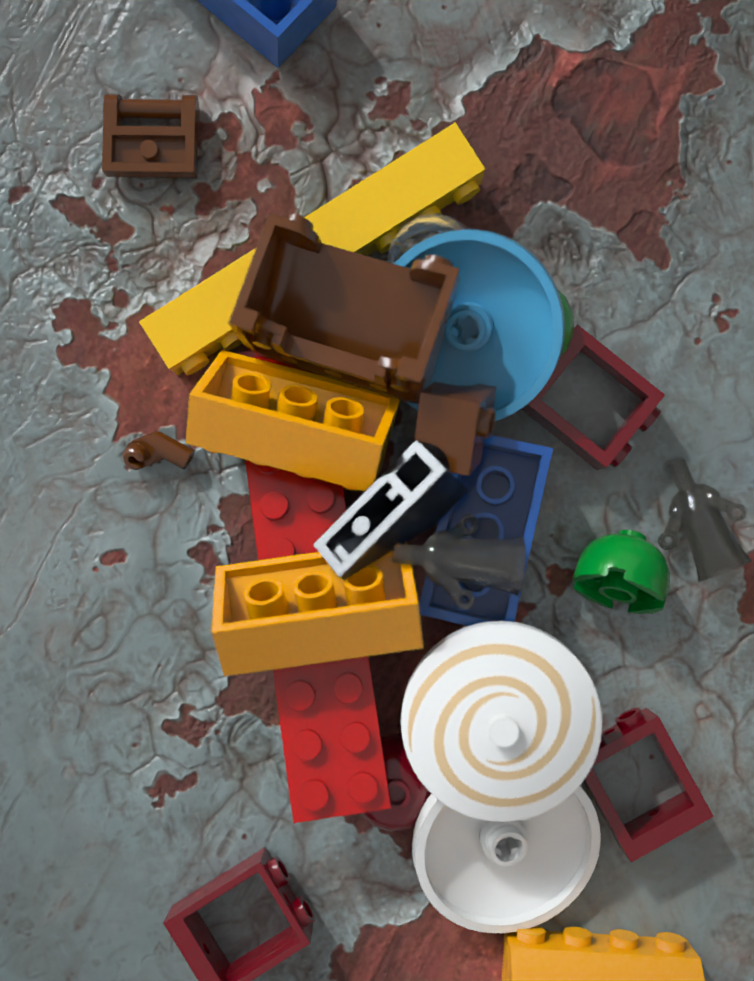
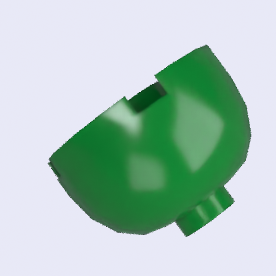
[572,530,670,614]

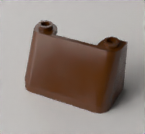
[228,213,460,404]

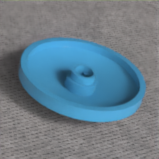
[395,229,565,421]

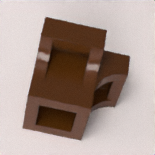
[415,382,497,476]

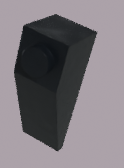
[313,441,469,580]

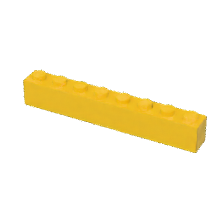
[139,122,485,375]

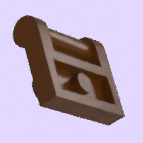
[102,94,200,178]

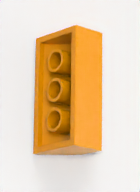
[186,350,400,491]
[212,542,423,676]
[502,925,705,981]

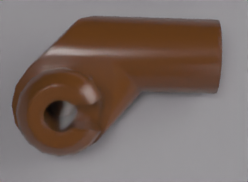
[123,431,195,470]

